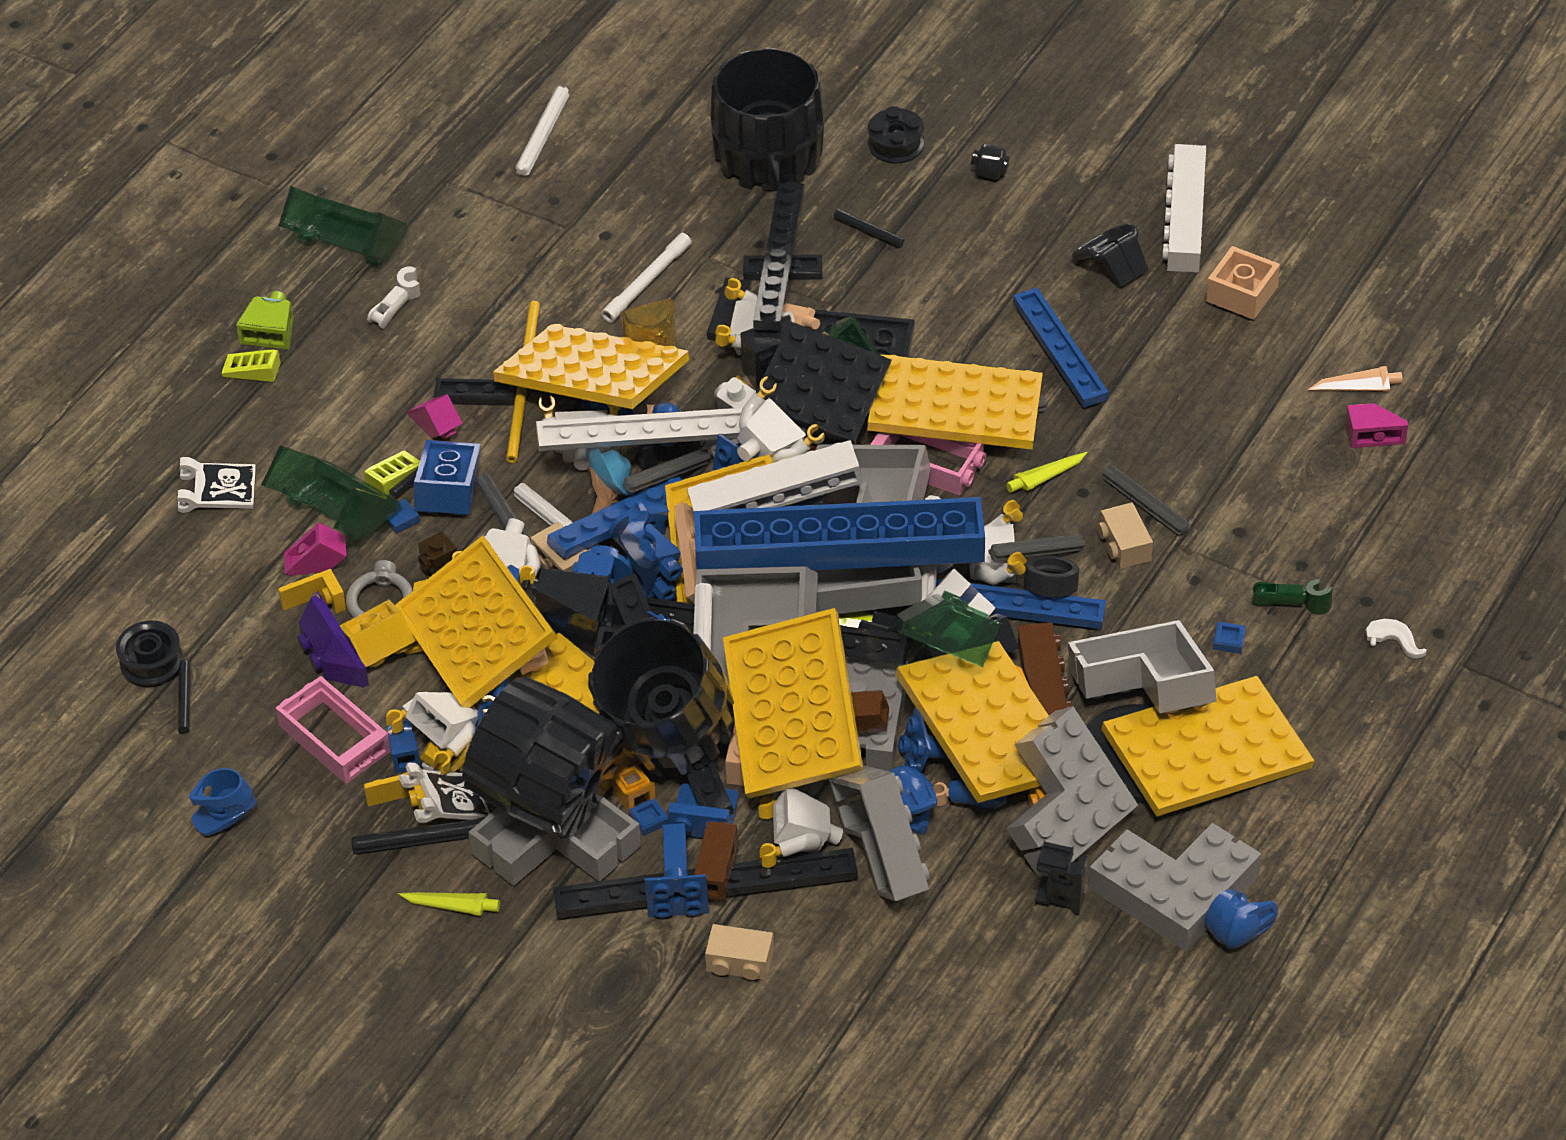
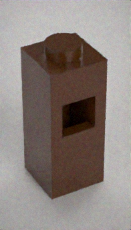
[851,690,889,733]
[694,821,738,901]

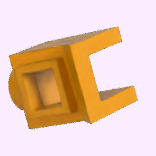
[612,764,656,813]

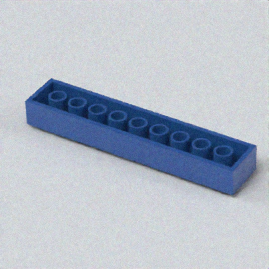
[694,497,985,570]

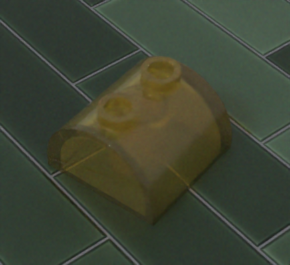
[620,298,677,347]

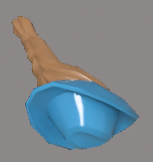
[586,447,638,514]

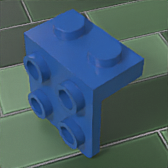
[668,784,739,838]

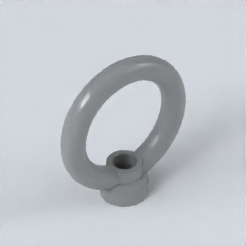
[346,560,413,618]

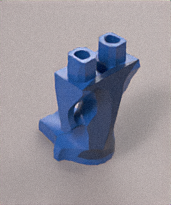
[609,502,683,600]

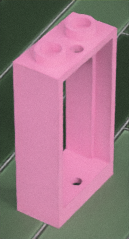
[870,432,986,496]
[276,676,391,784]

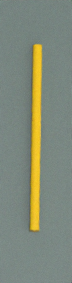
[506,301,540,463]

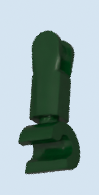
[1252,579,1333,615]

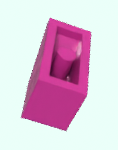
[407,394,462,439]
[1345,403,1408,448]
[284,522,347,576]

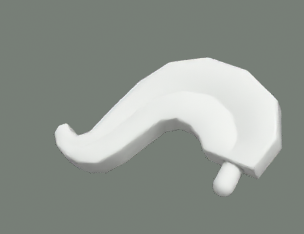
[1365,619,1426,659]

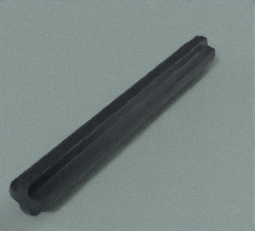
[351,817,486,854]

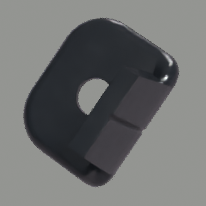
[1072,223,1149,288]

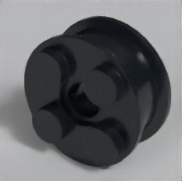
[868,106,924,164]
[116,620,183,687]

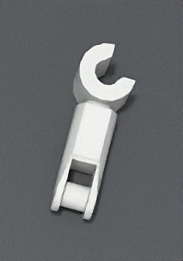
[367,267,420,329]

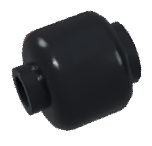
[970,143,1010,180]

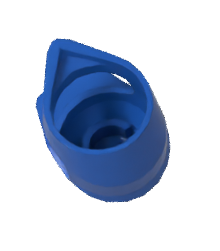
[889,766,937,835]
[189,768,256,836]
[1205,889,1278,949]

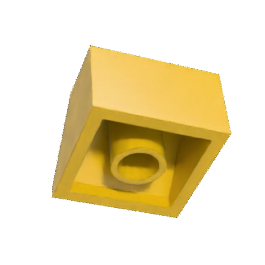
[339,600,416,668]

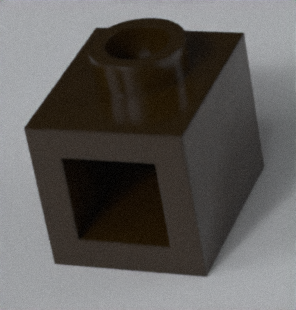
[417,531,457,576]

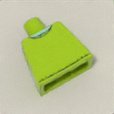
[236,291,293,350]

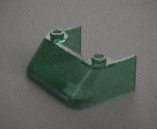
[278,186,409,264]
[261,445,401,541]
[892,590,1001,667]

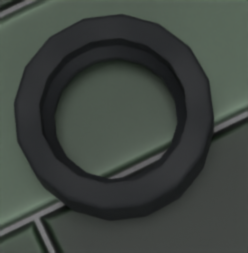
[1024,556,1080,597]

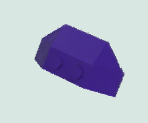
[297,591,369,688]

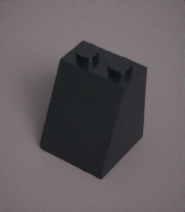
[532,568,610,656]

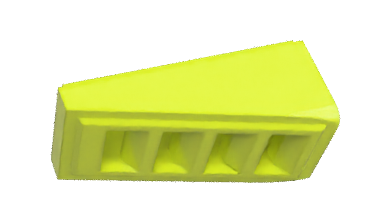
[221,350,281,382]
[364,450,420,498]

